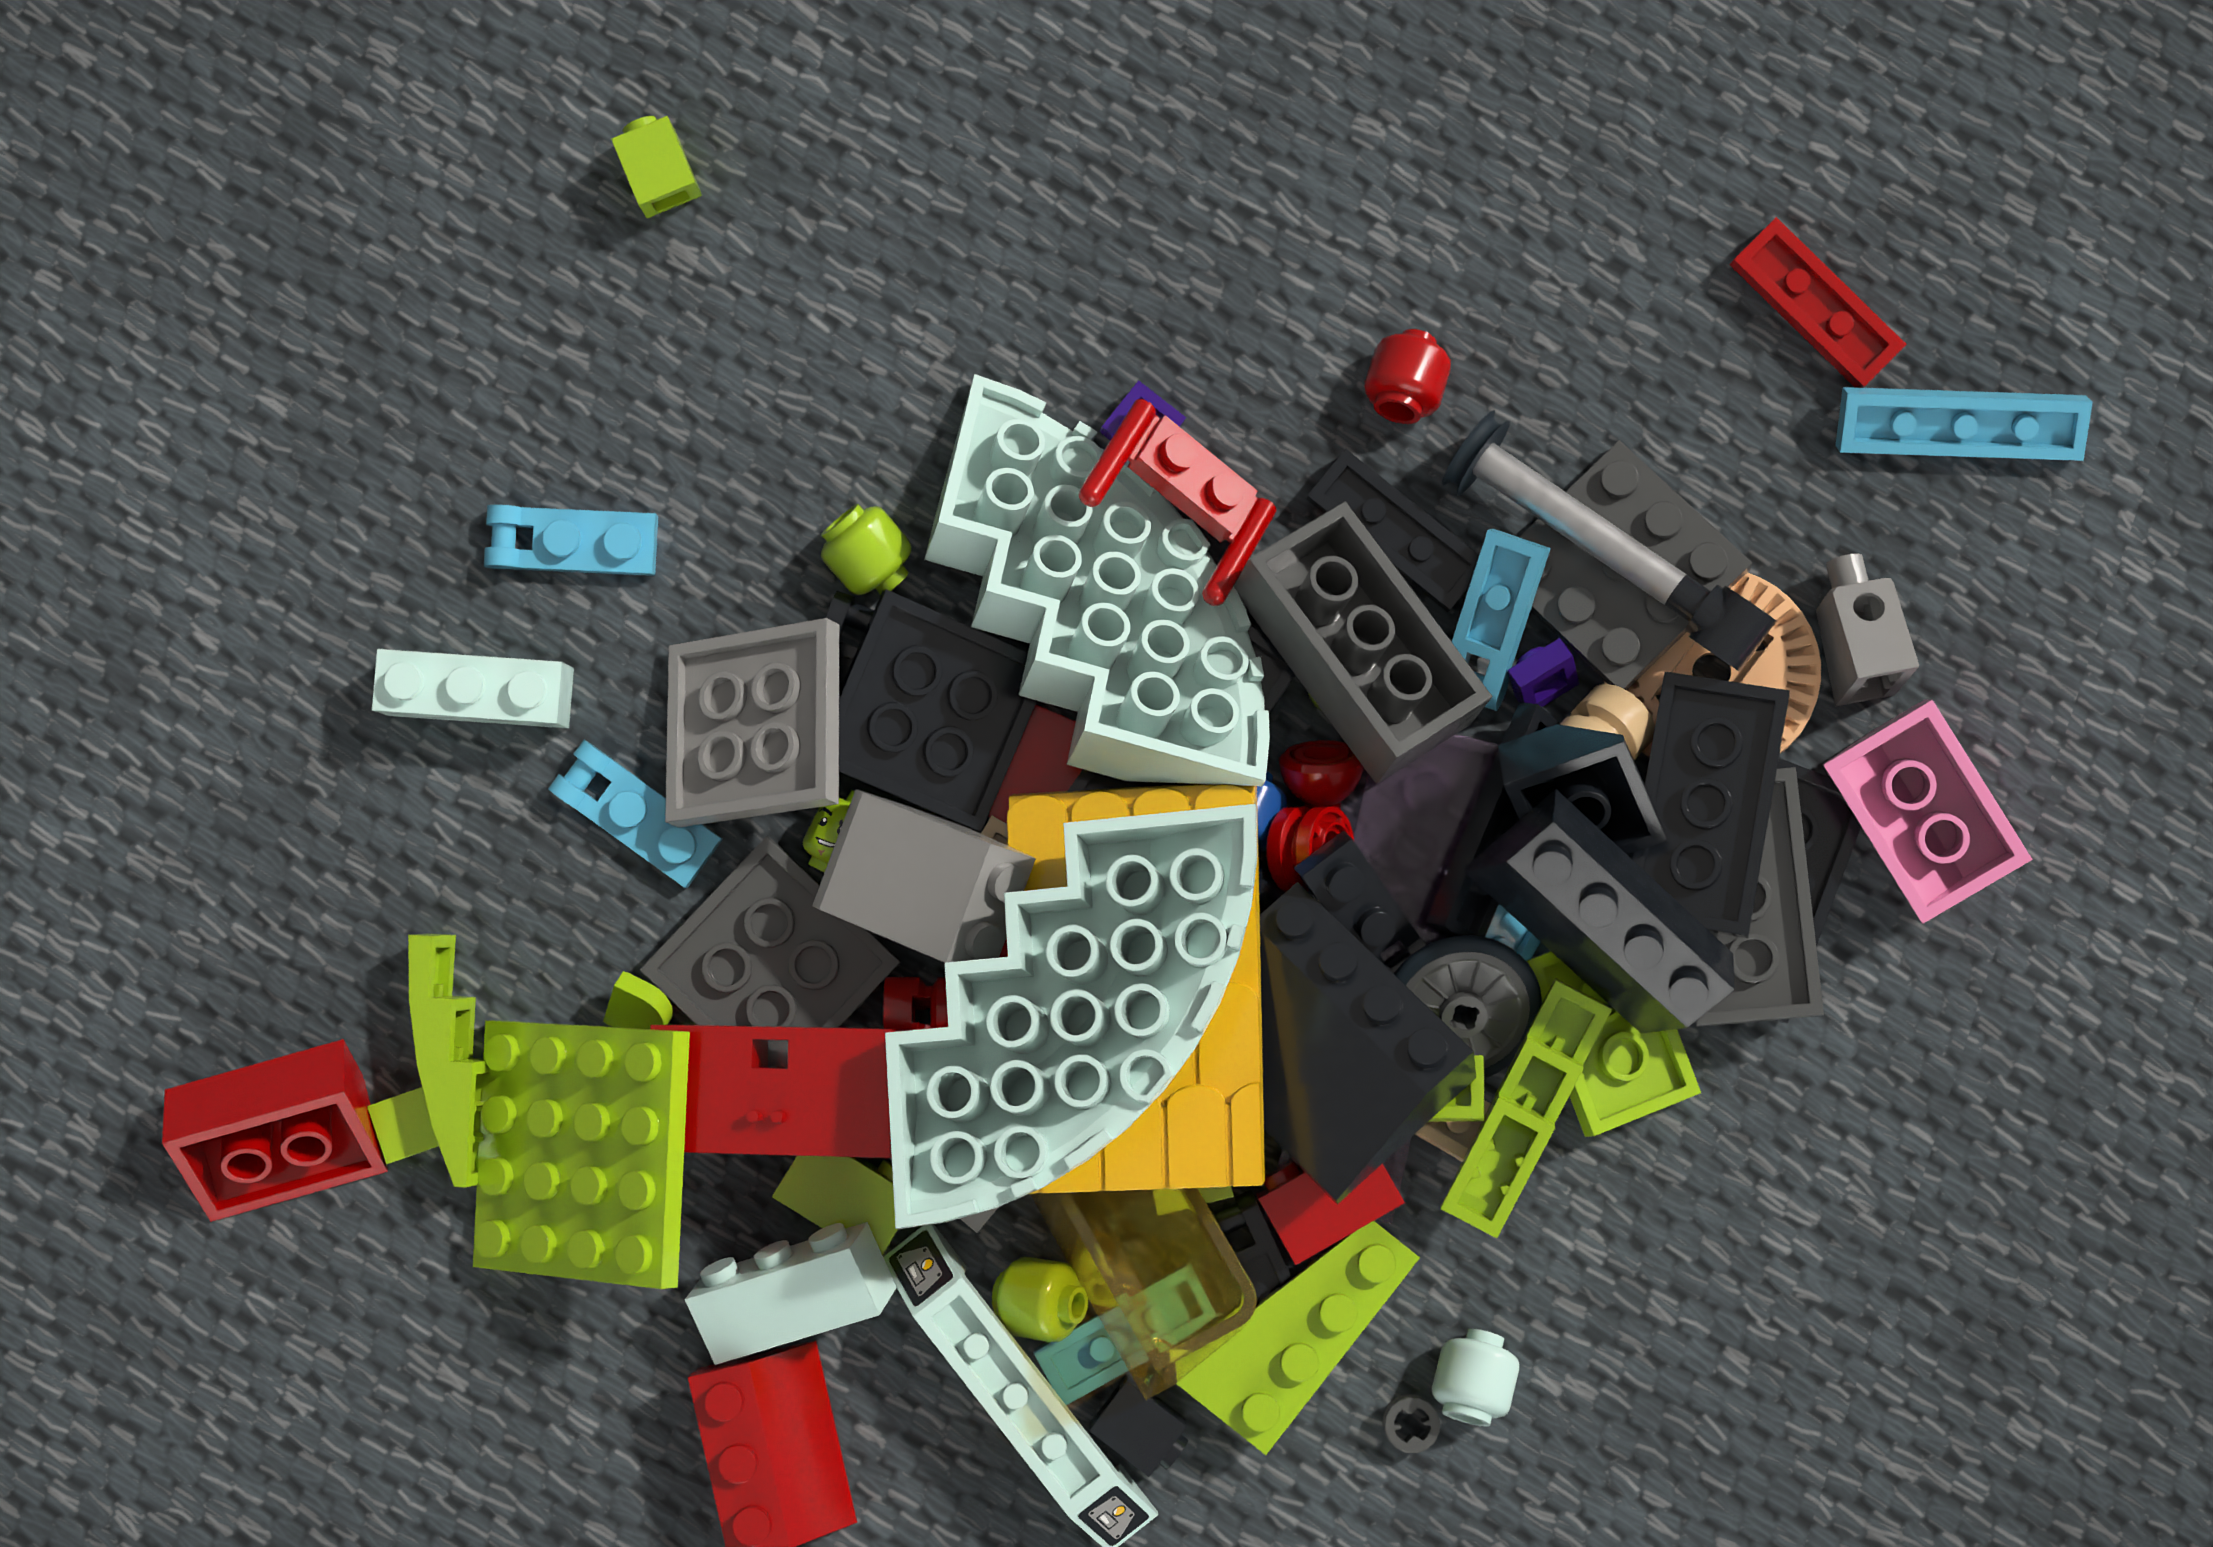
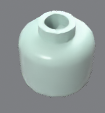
[1432,1329,1519,1426]

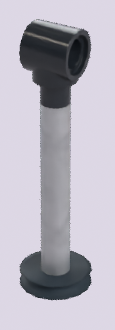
[1442,410,1777,672]

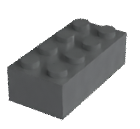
[1234,501,1493,784]

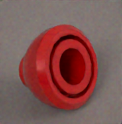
[1279,740,1364,809]

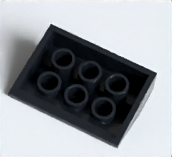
[1260,882,1476,1204]

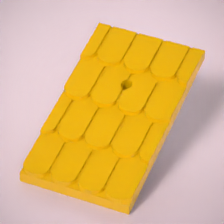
[1007,784,1265,1194]

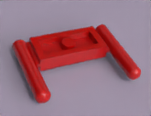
[1078,399,1277,606]

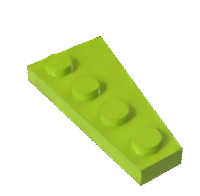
[1167,1221,1420,1455]

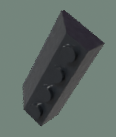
[1465,789,1735,1034]

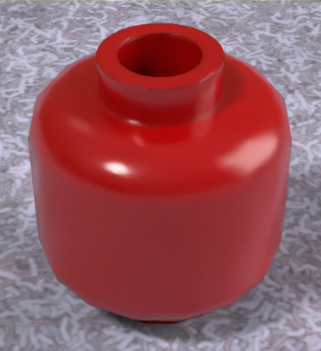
[1365,329,1451,424]

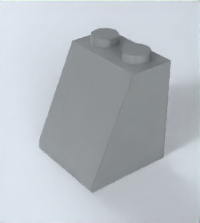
[812,789,1036,963]

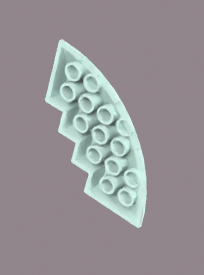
[924,374,1270,786]
[885,804,1258,1229]

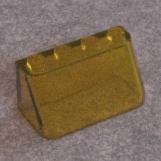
[1030,1188,1257,1400]

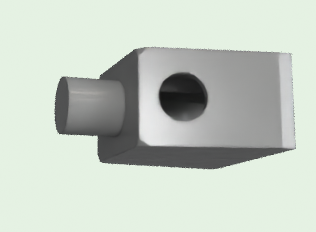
[1816,554,1919,707]

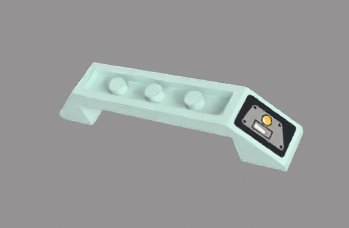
[883,1224,1158,1547]

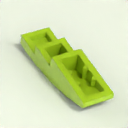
[408,934,490,1188]
[1440,978,1612,1238]

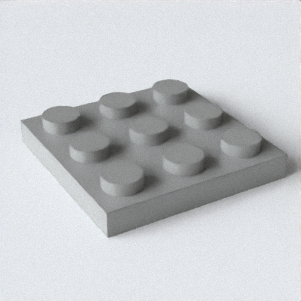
[665,618,839,827]

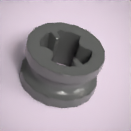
[1383,1394,1440,1453]

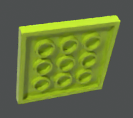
[473,1020,690,1289]

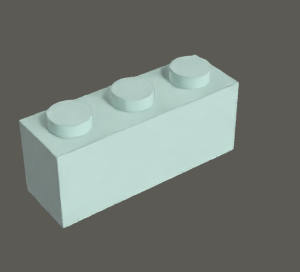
[372,649,574,728]
[685,1222,897,1365]

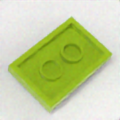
[1526,951,1701,1137]

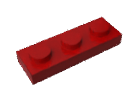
[1729,217,1907,388]

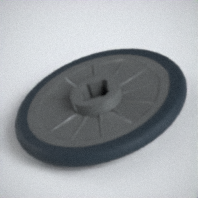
[1394,935,1542,1079]

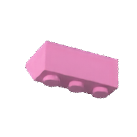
[1822,699,2033,924]

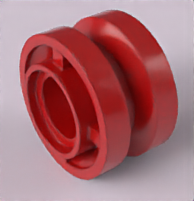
[1267,806,1354,892]

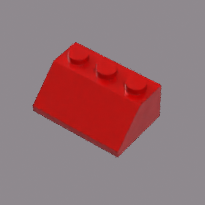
[162,1039,388,1222]
[687,1340,858,1547]

